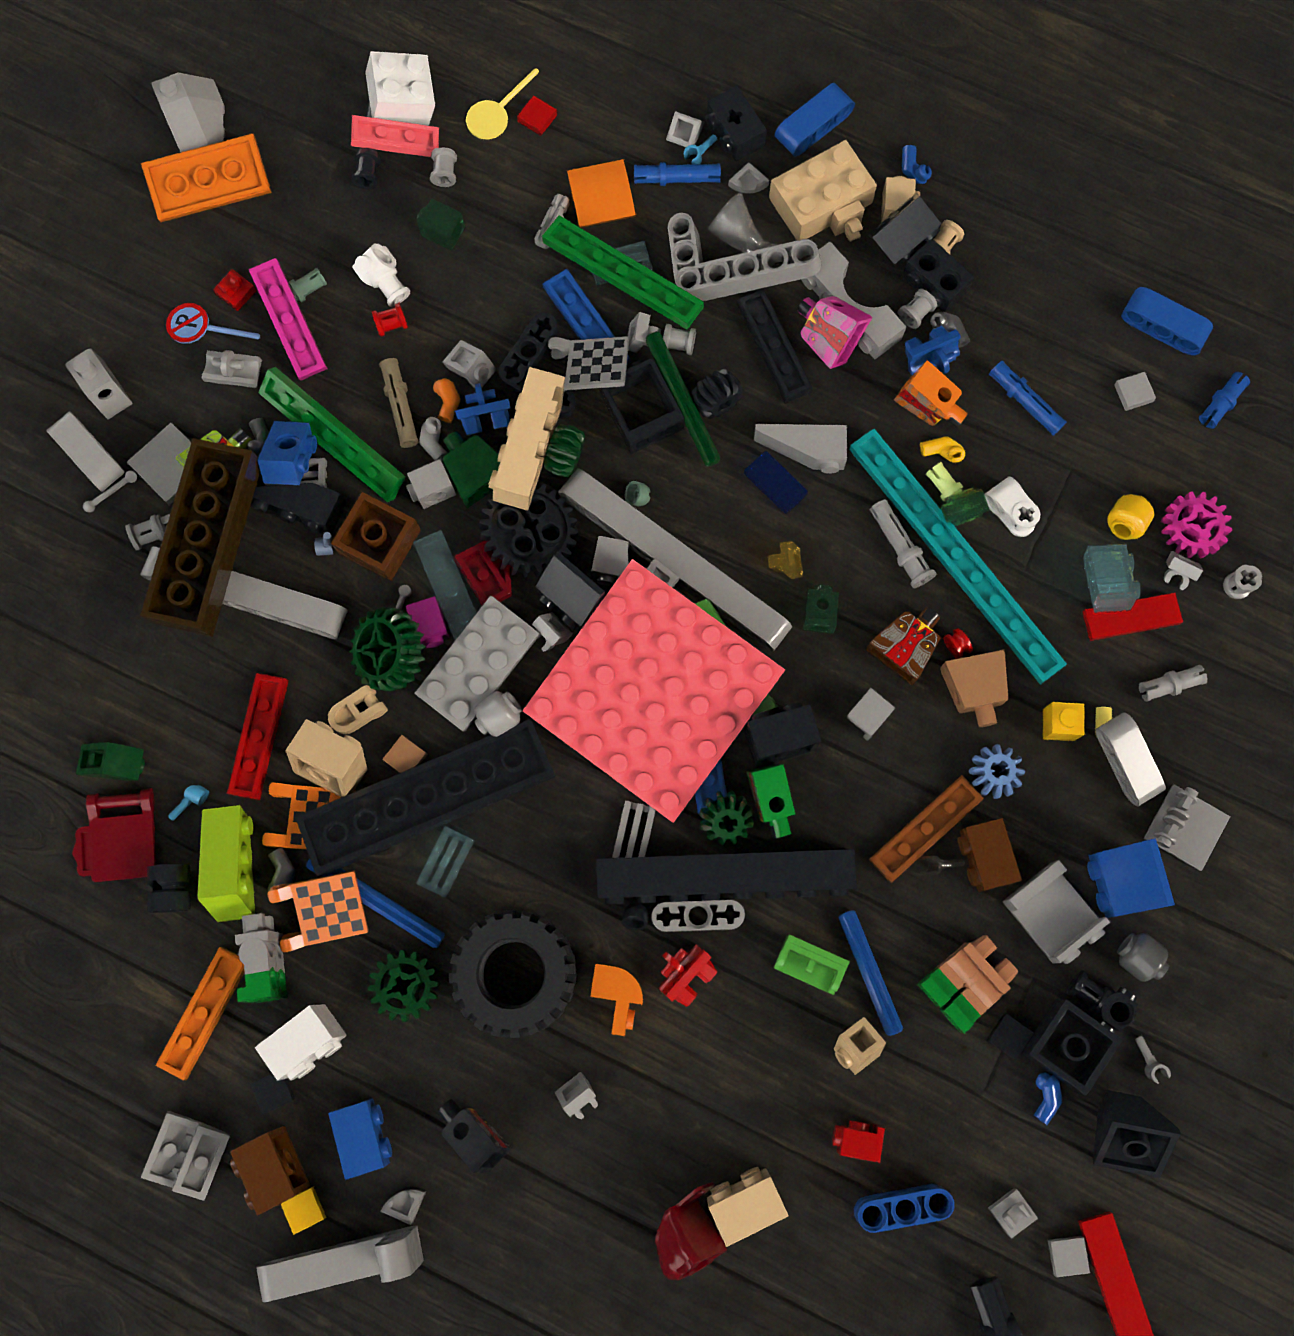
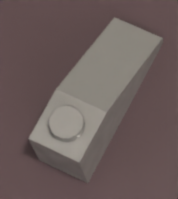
[754,424,847,473]

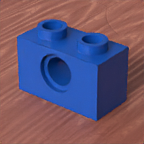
[257,421,317,485]

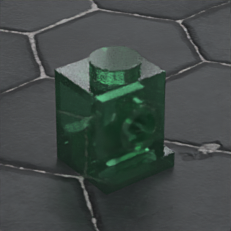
[803,584,839,634]

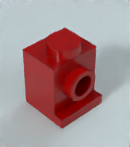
[832,1120,885,1163]

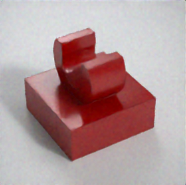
[213,269,257,311]

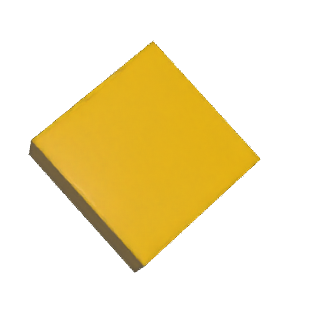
[281,1187,327,1235]

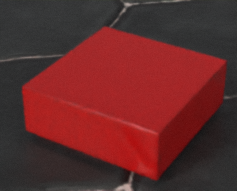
[517,95,557,136]

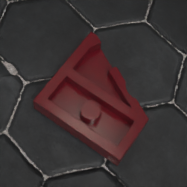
[454,541,512,606]

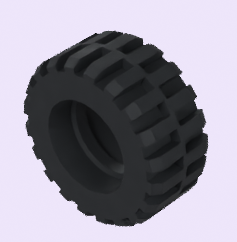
[449,910,577,1038]

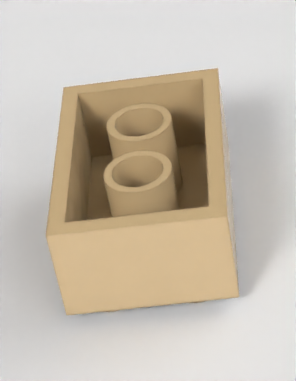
[769,140,877,240]

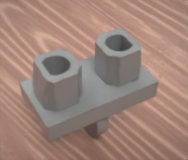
[202,350,262,388]

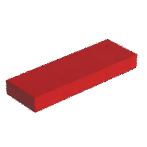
[1082,593,1183,641]

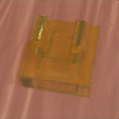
[768,541,803,579]

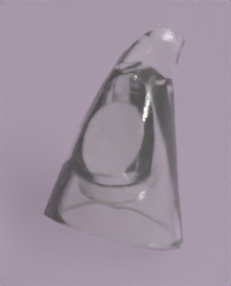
[707,193,780,253]

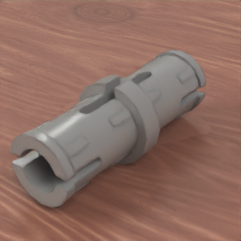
[1139,665,1207,702]

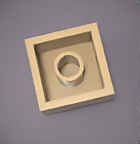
[285,719,368,797]
[707,1167,789,1247]

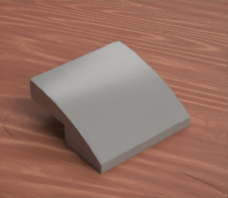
[141,1111,230,1201]

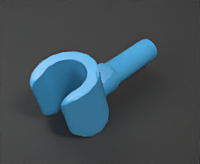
[684,134,717,164]
[168,785,210,821]

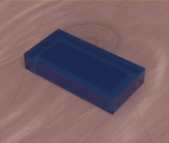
[744,451,808,514]

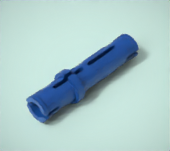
[634,162,721,186]
[989,360,1067,436]

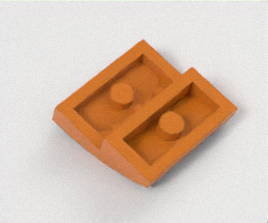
[567,159,636,228]

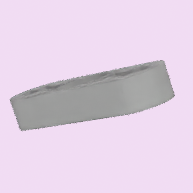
[652,900,745,932]

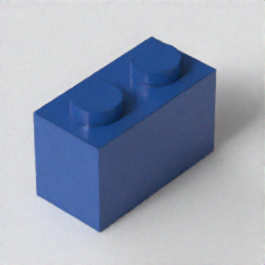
[328,1099,392,1180]

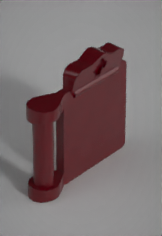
[72,788,156,882]

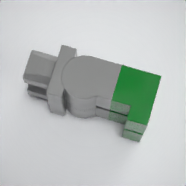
[235,913,287,1003]

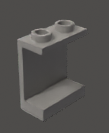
[1002,860,1110,964]

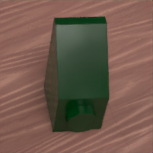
[76,742,145,781]

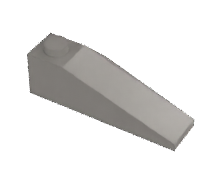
[151,73,225,152]

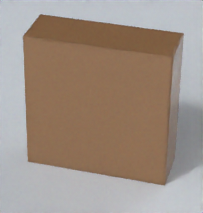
[382,735,428,773]

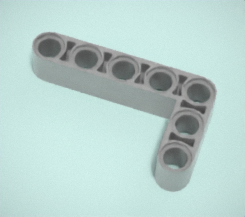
[668,213,822,301]
[256,1226,424,1302]

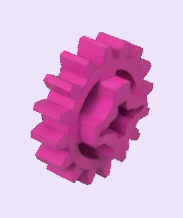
[1161,491,1232,559]

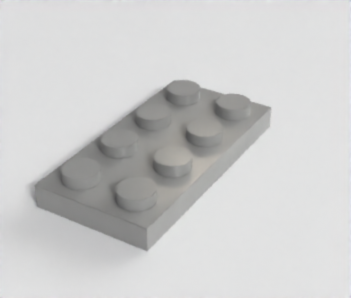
[414,596,540,732]

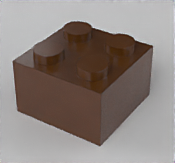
[331,492,421,581]
[230,1126,311,1216]

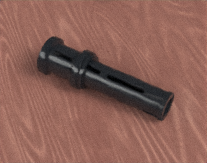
[352,103,381,190]

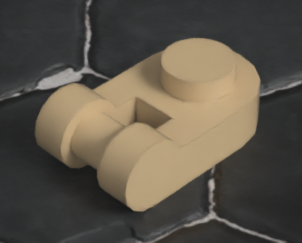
[328,685,388,734]

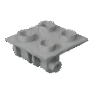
[1144,784,1231,871]

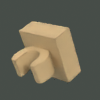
[830,200,865,242]

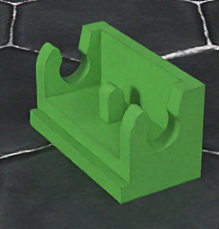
[773,934,850,995]

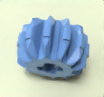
[969,744,1025,799]

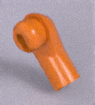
[433,378,461,423]

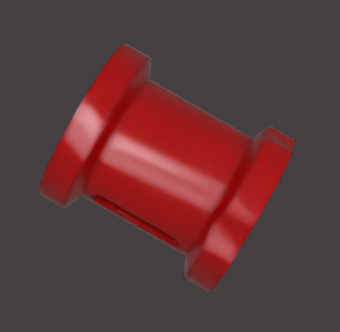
[371,302,408,337]

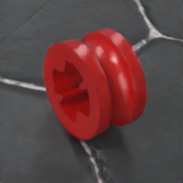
[943,628,973,659]

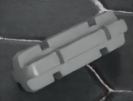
[535,194,570,249]

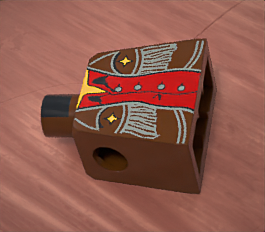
[866,607,941,686]

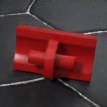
[658,944,718,1007]

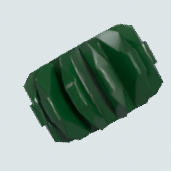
[544,424,585,477]
[700,790,754,846]

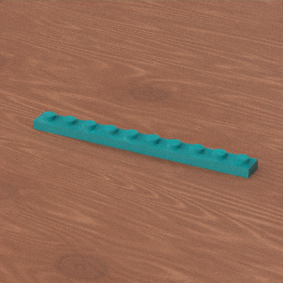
[849,429,1067,685]

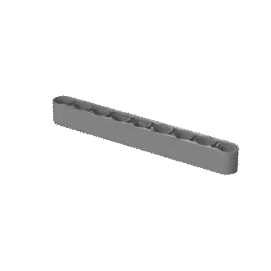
[558,468,792,652]

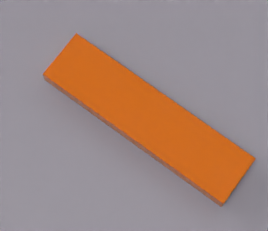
[155,947,245,1080]

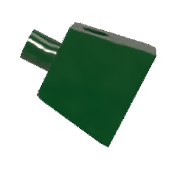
[442,432,500,508]

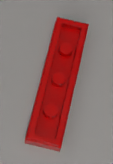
[227,673,289,800]
[1078,1212,1154,1336]

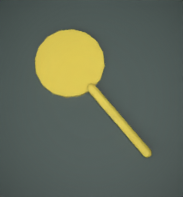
[466,68,539,140]

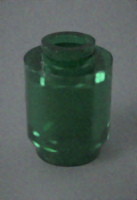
[940,488,989,527]

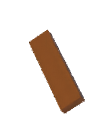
[869,775,984,883]

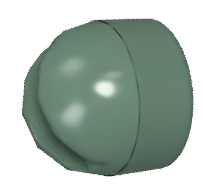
[625,481,650,507]

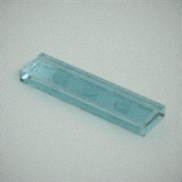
[413,530,477,641]

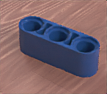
[774,83,855,157]
[1121,287,1213,355]
[854,1184,955,1233]

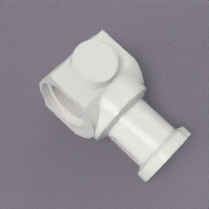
[352,243,410,307]

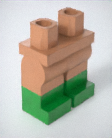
[917,935,1018,1034]

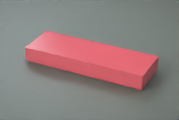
[351,115,439,157]

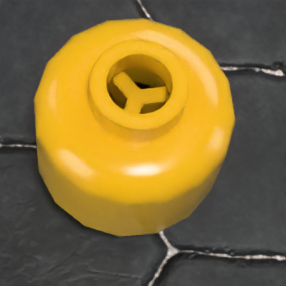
[1107,494,1154,540]

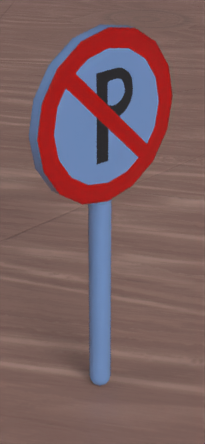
[166,303,260,344]

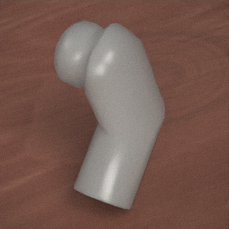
[419,417,448,461]

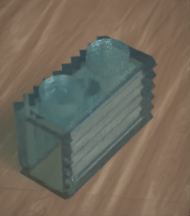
[1083,544,1140,613]

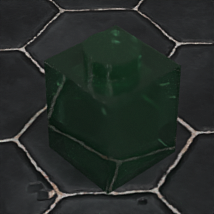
[417,198,466,251]

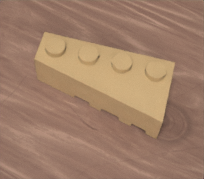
[489,367,565,511]

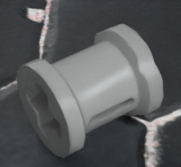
[430,147,457,187]
[898,289,938,329]
[663,324,696,355]
[1223,565,1262,599]

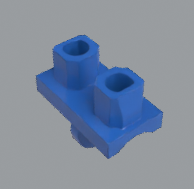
[905,326,961,375]
[455,383,511,435]

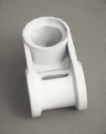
[983,476,1040,537]

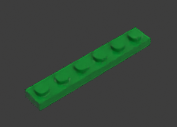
[542,215,704,330]
[258,367,406,502]

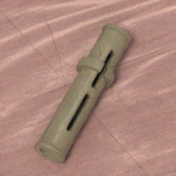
[379,358,419,448]

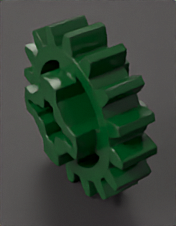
[368,950,440,1022]

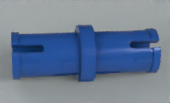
[1199,372,1250,429]

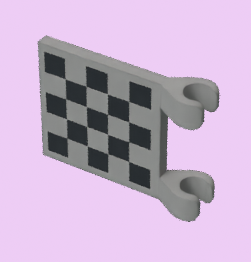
[548,336,629,391]

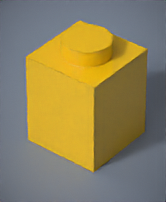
[1043,702,1084,741]

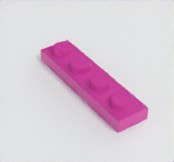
[249,258,328,380]

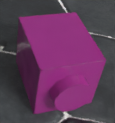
[406,596,450,648]

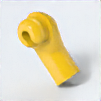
[920,437,965,463]

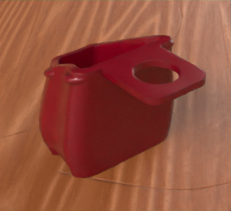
[655,1182,727,1281]

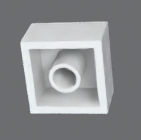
[366,51,435,126]
[255,1004,347,1081]

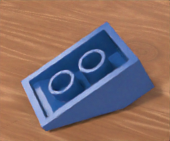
[1087,838,1175,918]

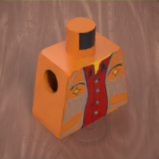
[894,360,968,428]

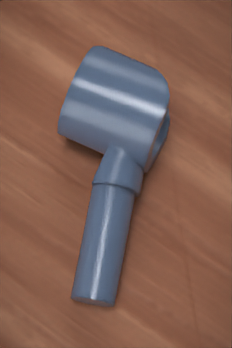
[314,532,333,556]

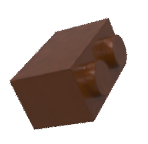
[958,818,1022,892]

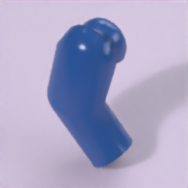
[902,145,932,184]

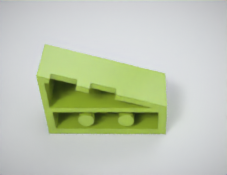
[198,805,255,922]

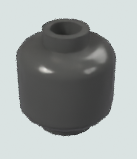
[1117,933,1169,982]

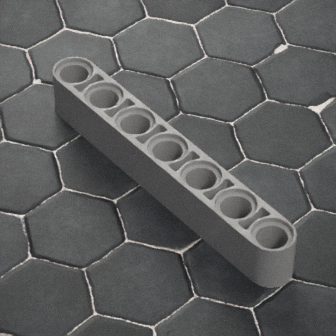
[140,547,348,639]

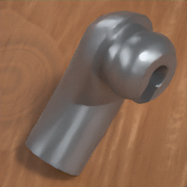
[930,312,970,348]
[247,418,269,456]
[268,848,296,891]

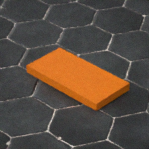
[141,134,272,222]

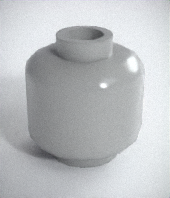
[474,691,522,737]

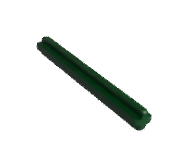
[646,331,720,467]

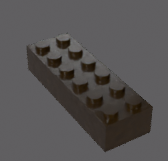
[140,438,260,637]

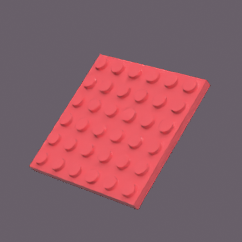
[523,559,785,823]

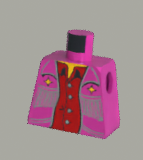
[797,296,873,369]

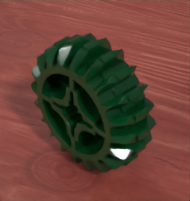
[349,607,426,691]

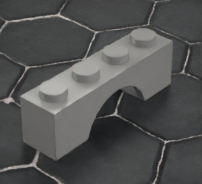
[801,242,906,359]

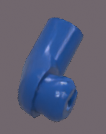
[1033,1072,1062,1125]

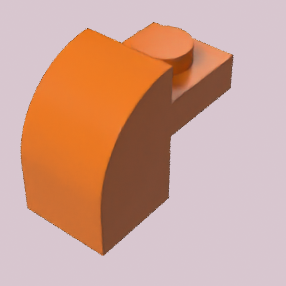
[590,964,643,1036]

